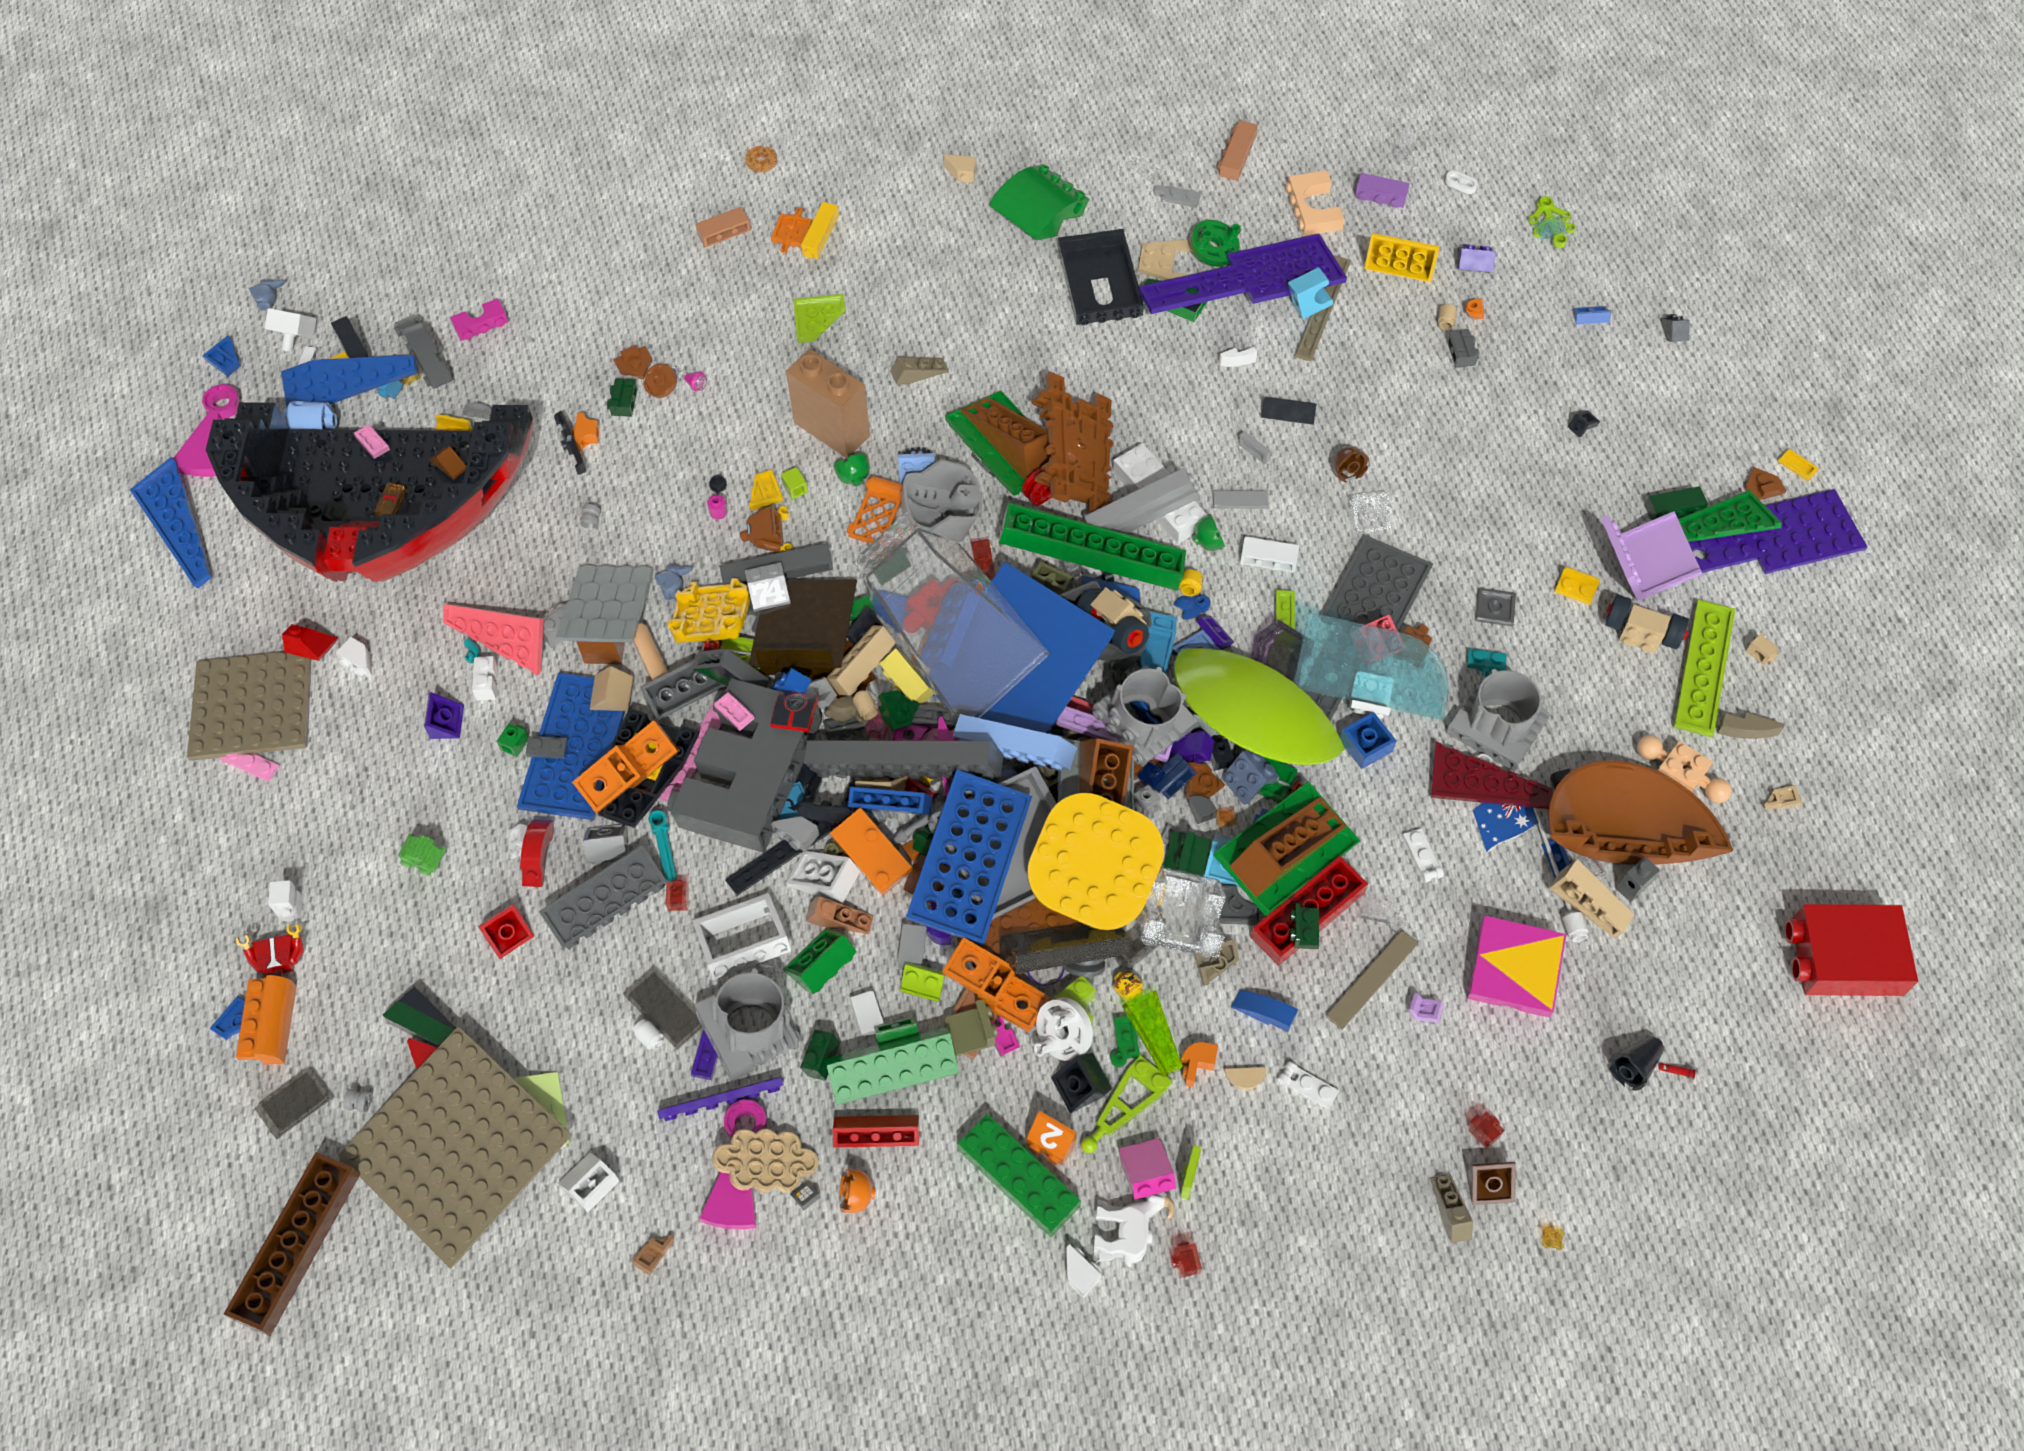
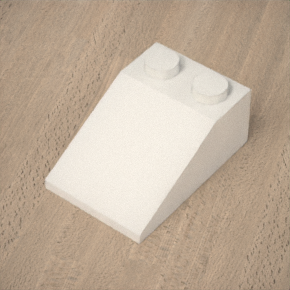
[786,851,860,904]

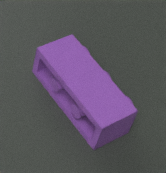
[1355,173,1410,208]

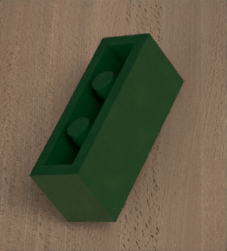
[1644,486,1708,521]

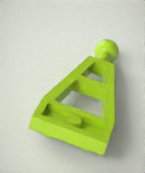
[1081,1055,1173,1154]

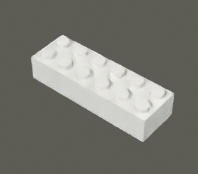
[1113,443,1207,544]

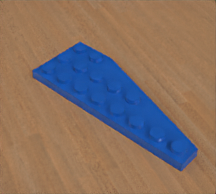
[281,355,418,408]

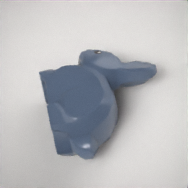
[248,279,285,310]
[654,564,693,600]

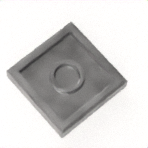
[1475,588,1516,627]

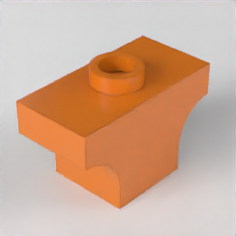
[572,413,600,451]

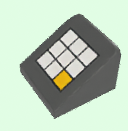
[790,1181,820,1211]

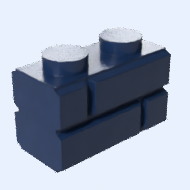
[1150,753,1197,800]

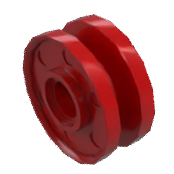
[1022,468,1051,506]

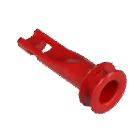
[1659,1063,1696,1079]

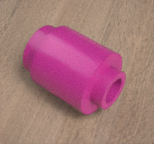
[707,495,727,520]

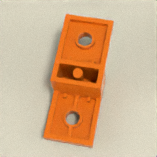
[572,720,680,813]
[942,937,1050,1033]

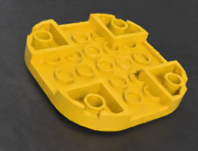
[1027,793,1164,930]

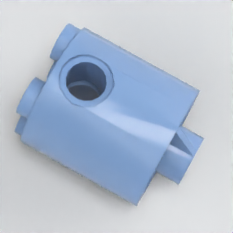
[283,401,337,429]

